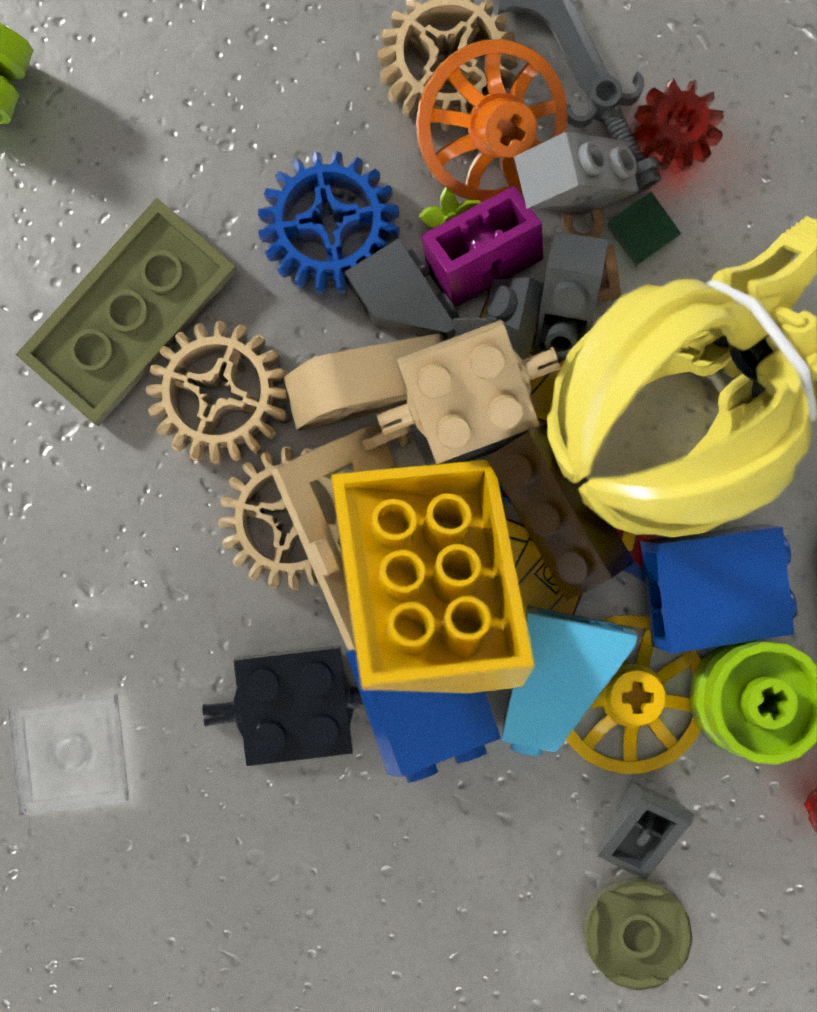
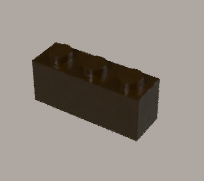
[486,424,634,602]

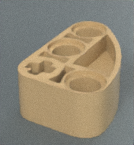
[283,334,445,431]

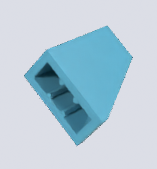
[502,605,637,756]

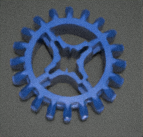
[258,151,400,295]

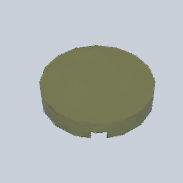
[583,878,693,990]

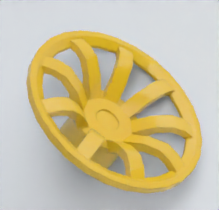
[565,615,701,774]

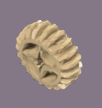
[377,0,519,132]
[146,321,289,465]
[218,447,346,591]

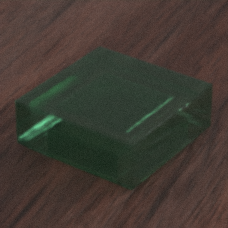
[606,191,682,267]

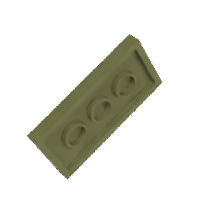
[16,198,238,426]

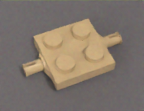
[377,320,561,464]

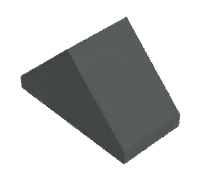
[598,780,694,879]

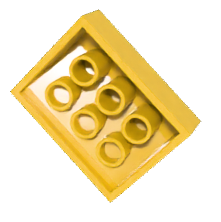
[331,460,535,693]

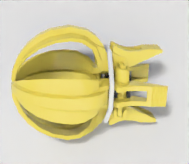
[547,216,817,538]

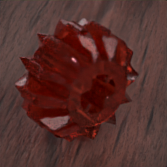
[633,78,724,172]

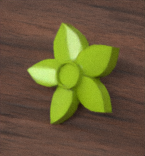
[418,186,481,228]

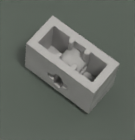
[514,132,639,214]

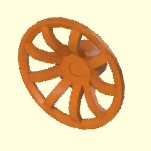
[416,39,568,202]

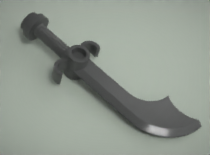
[498,0,662,194]

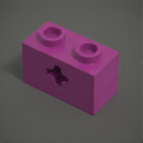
[421,186,543,307]

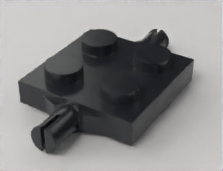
[202,645,364,766]

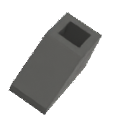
[533,231,608,361]
[345,238,459,341]

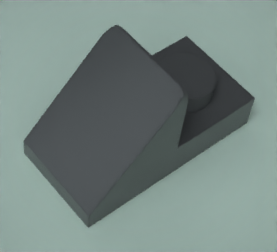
[453,277,544,360]

